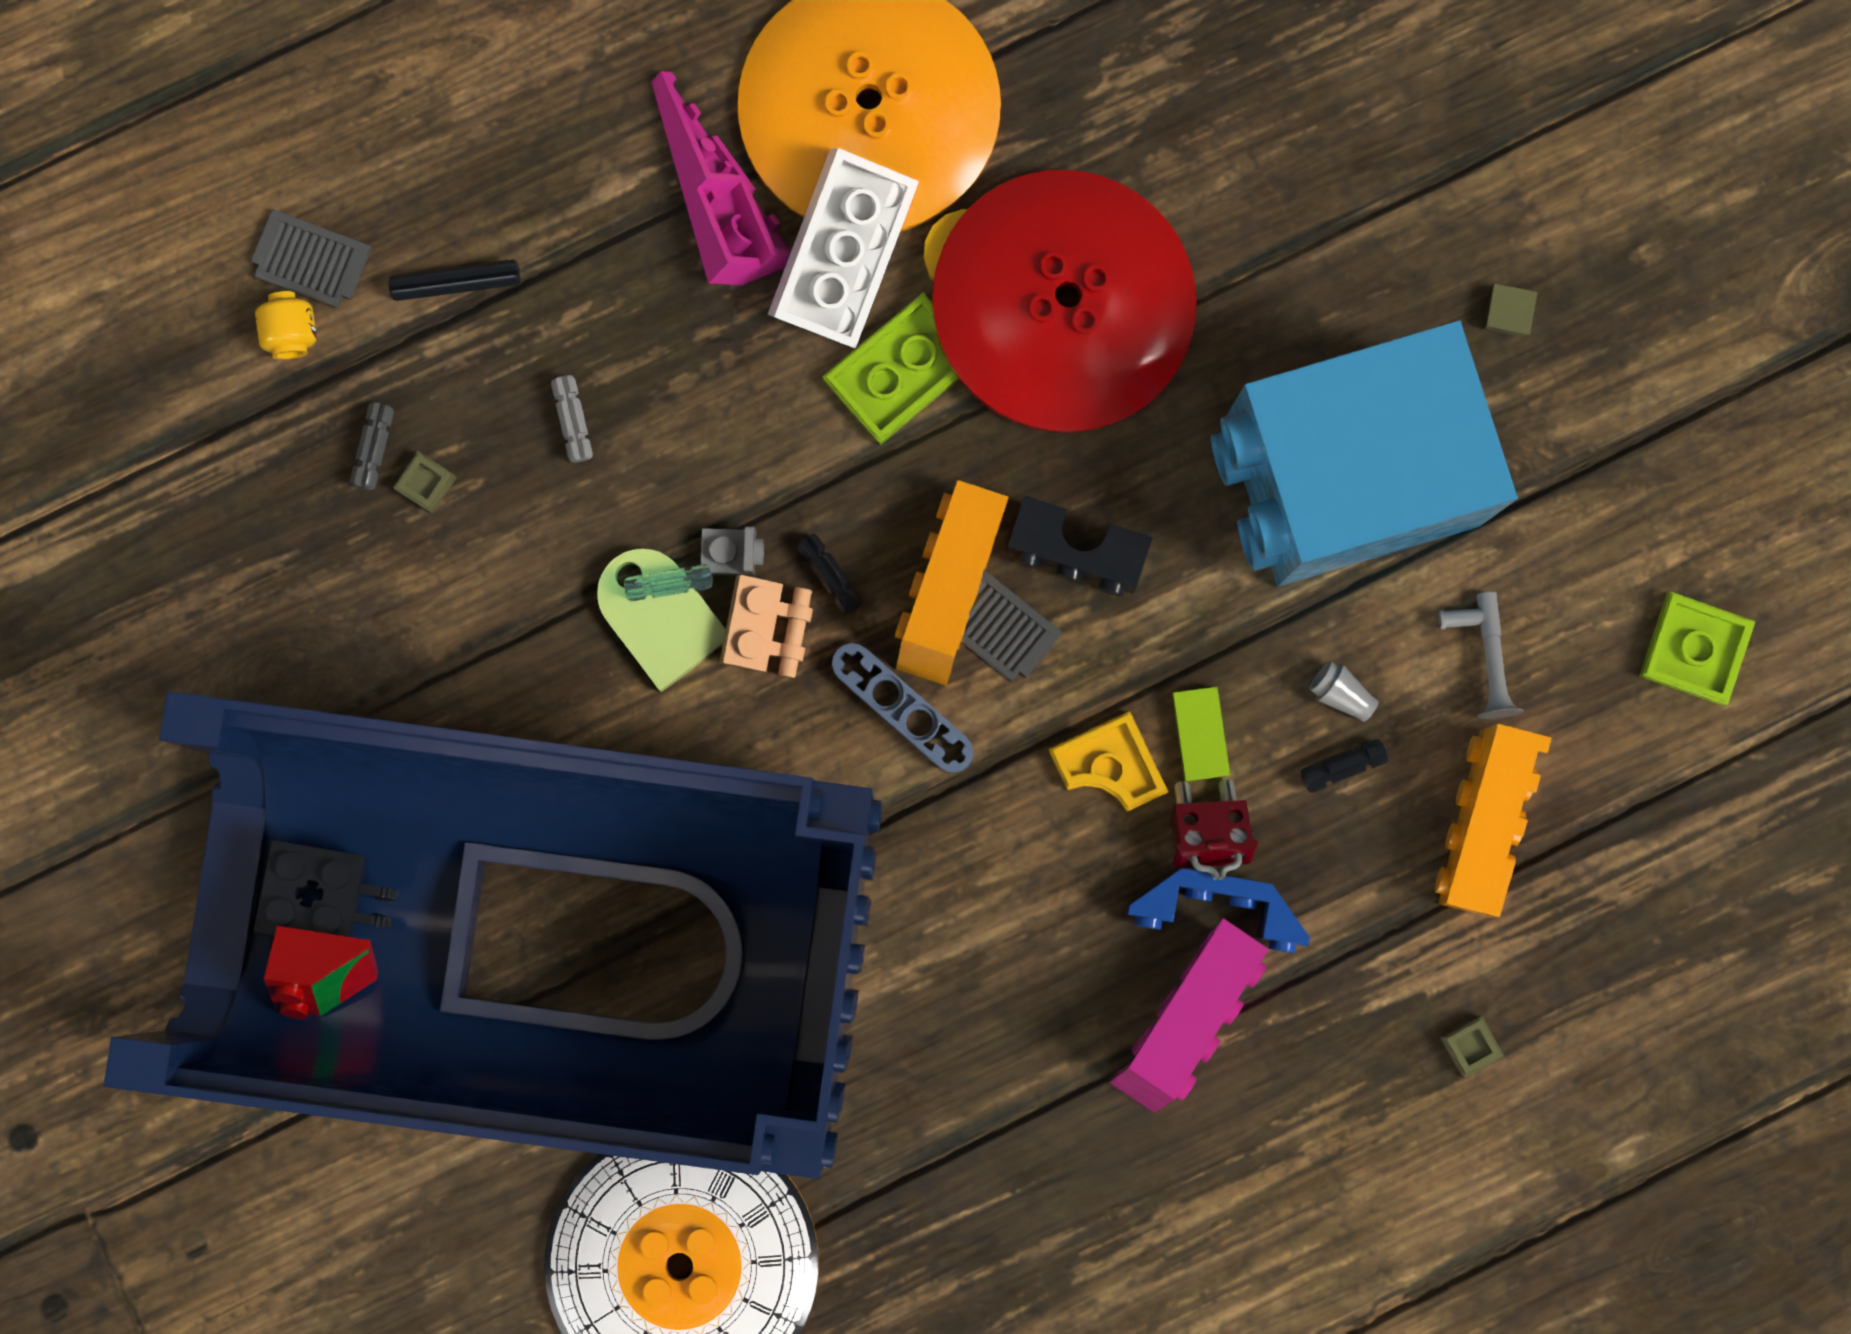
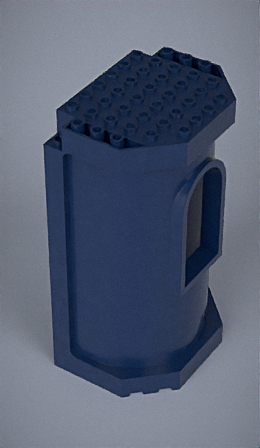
[103,691,882,1179]

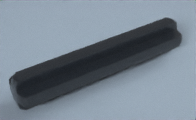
[388,259,521,301]

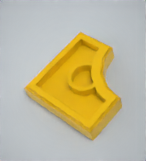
[1048,711,1168,812]

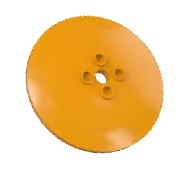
[738,0,1001,232]

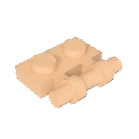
[719,575,813,679]

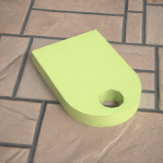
[597,549,726,692]

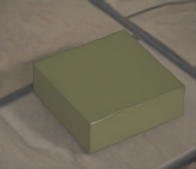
[1484,283,1538,338]
[393,451,457,514]
[1440,1016,1504,1078]

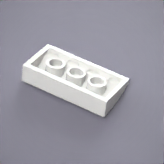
[768,147,919,349]

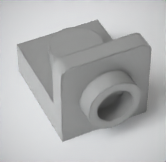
[700,526,764,577]

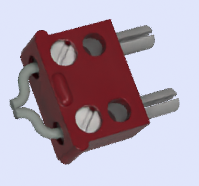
[1170,779,1258,880]

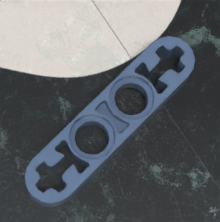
[832,643,974,774]

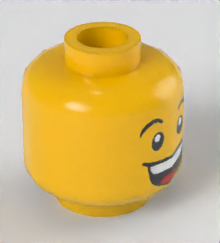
[255,291,317,360]

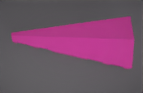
[651,71,792,285]

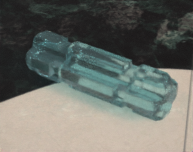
[624,564,713,602]

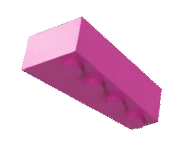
[1109,918,1269,1113]

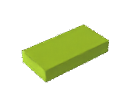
[1172,687,1230,782]

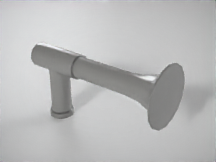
[1438,592,1524,719]

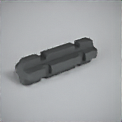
[350,402,394,490]

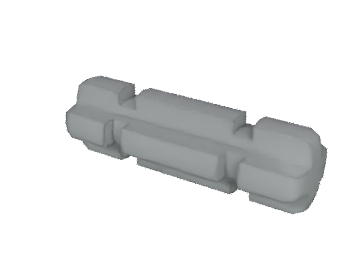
[551,375,593,463]

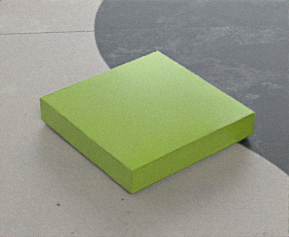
[1639,592,1756,707]

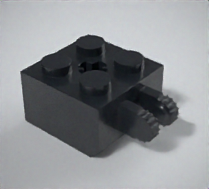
[253,840,398,938]

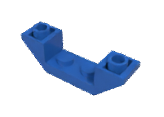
[1125,868,1310,954]

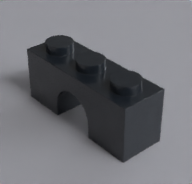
[1006,495,1153,597]

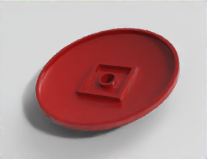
[932,169,1197,433]

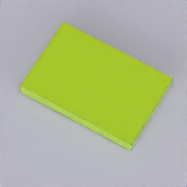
[822,292,959,445]

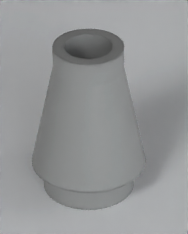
[1309,661,1379,722]

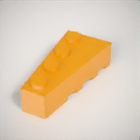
[895,480,1009,686]
[1435,724,1552,918]

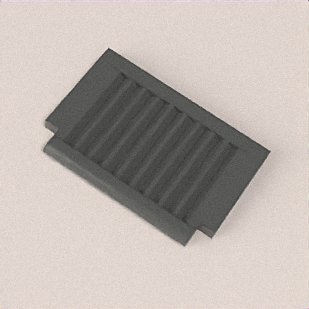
[251,209,372,308]
[961,570,1063,682]

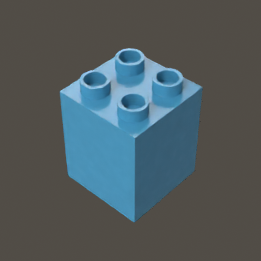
[1211,321,1518,587]

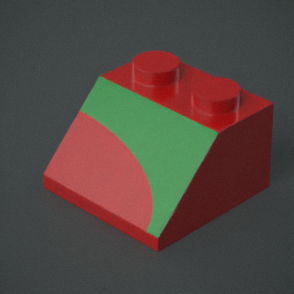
[264,926,378,1019]

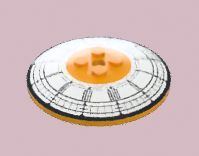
[544,1154,819,1334]

